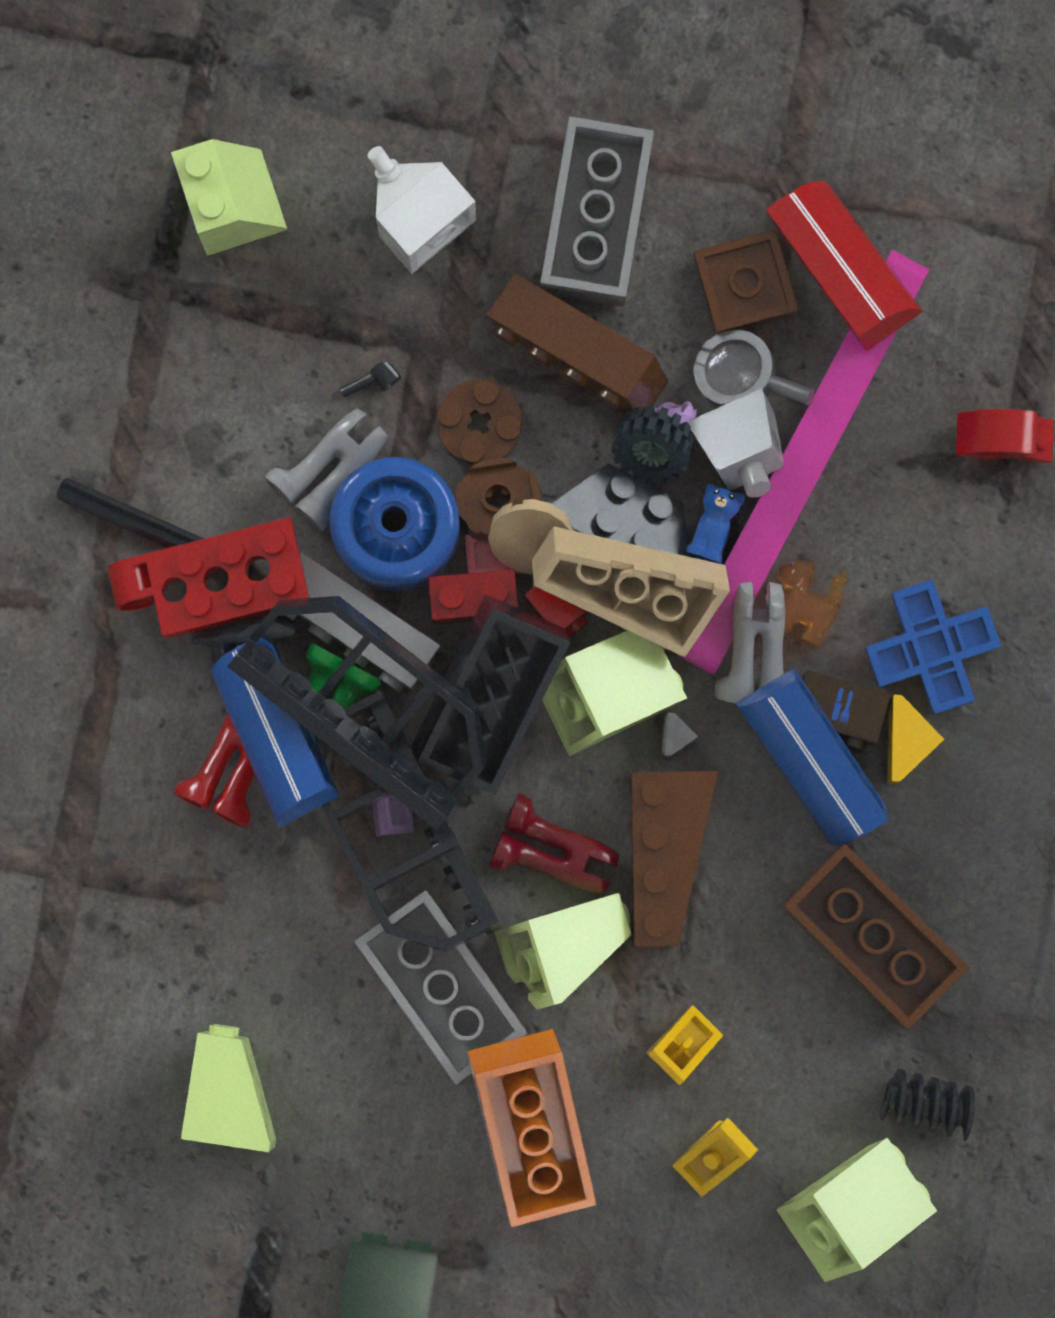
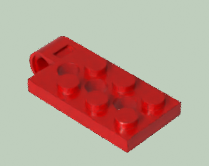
[108,517,310,639]

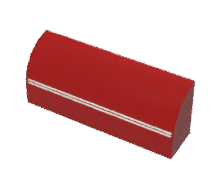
[766,181,923,351]

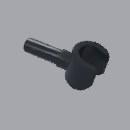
[340,362,401,397]

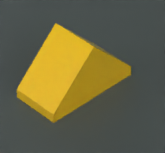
[887,695,944,784]
[646,1005,723,1085]

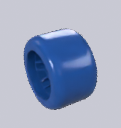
[329,457,460,591]

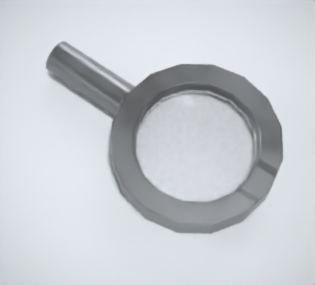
[693,329,814,408]

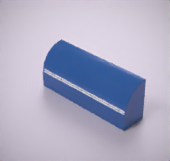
[211,637,340,827]
[736,668,888,845]

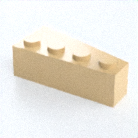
[532,526,730,657]

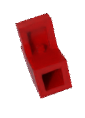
[956,409,1054,463]

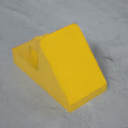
[672,1118,758,1197]

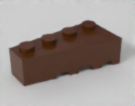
[487,273,669,414]
[630,771,719,947]

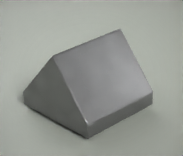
[661,712,698,759]

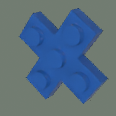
[864,579,1001,715]

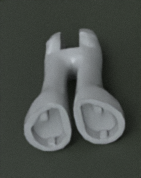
[264,408,388,532]
[714,582,786,703]

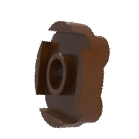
[437,379,521,464]
[455,457,541,542]

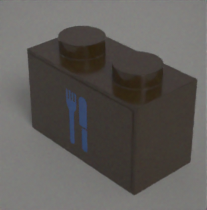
[802,670,891,751]

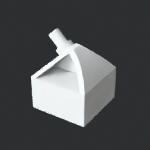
[367,146,476,274]

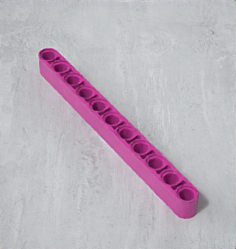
[676,250,930,675]

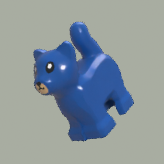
[686,484,745,564]

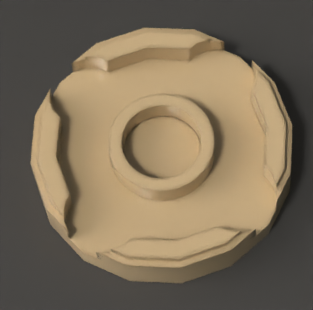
[488,499,575,574]

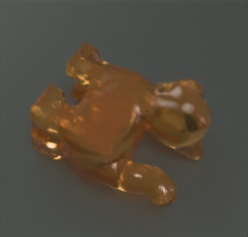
[777,559,849,648]

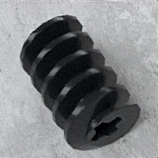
[880,1068,976,1141]

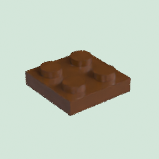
[693,229,799,335]

